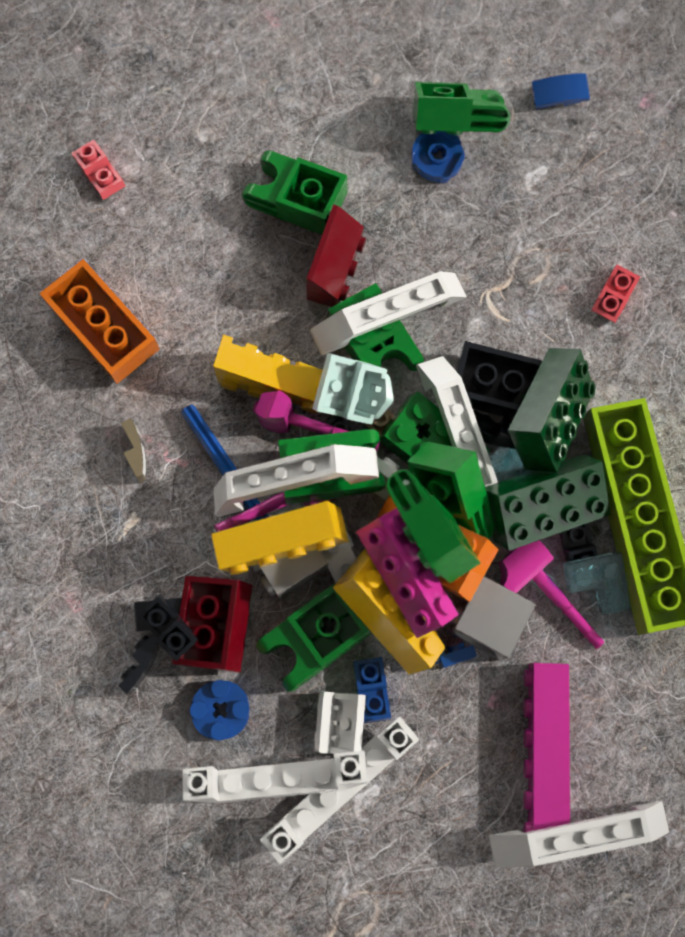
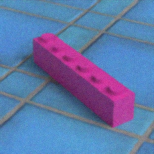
[523,663,570,832]

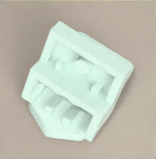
[312,353,394,425]

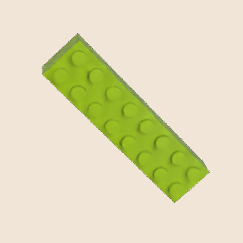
[583,398,685,636]

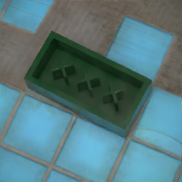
[508,348,596,473]
[485,454,611,551]

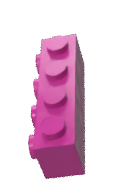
[356,508,458,638]

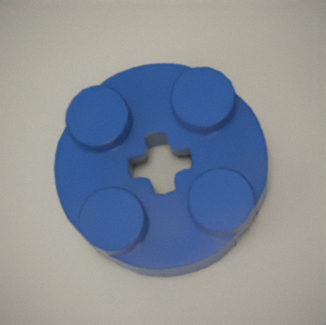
[411,131,465,183]
[190,680,250,741]

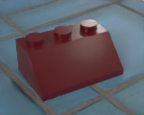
[306,204,367,308]
[172,575,253,673]

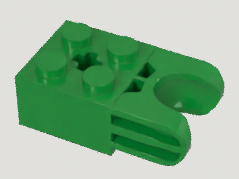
[413,82,510,135]
[241,150,348,235]
[328,283,424,371]
[379,391,489,464]
[278,429,386,504]
[407,442,495,539]
[386,470,481,583]
[255,583,371,692]

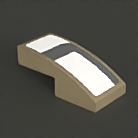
[121,418,147,483]

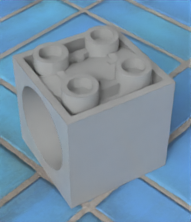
[251,550,328,600]
[447,576,536,660]

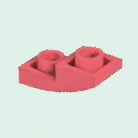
[71,139,125,200]
[591,264,640,323]

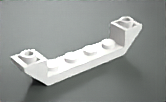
[310,272,466,355]
[416,356,498,487]
[214,445,379,517]
[260,716,420,864]
[183,751,368,803]
[489,801,669,868]

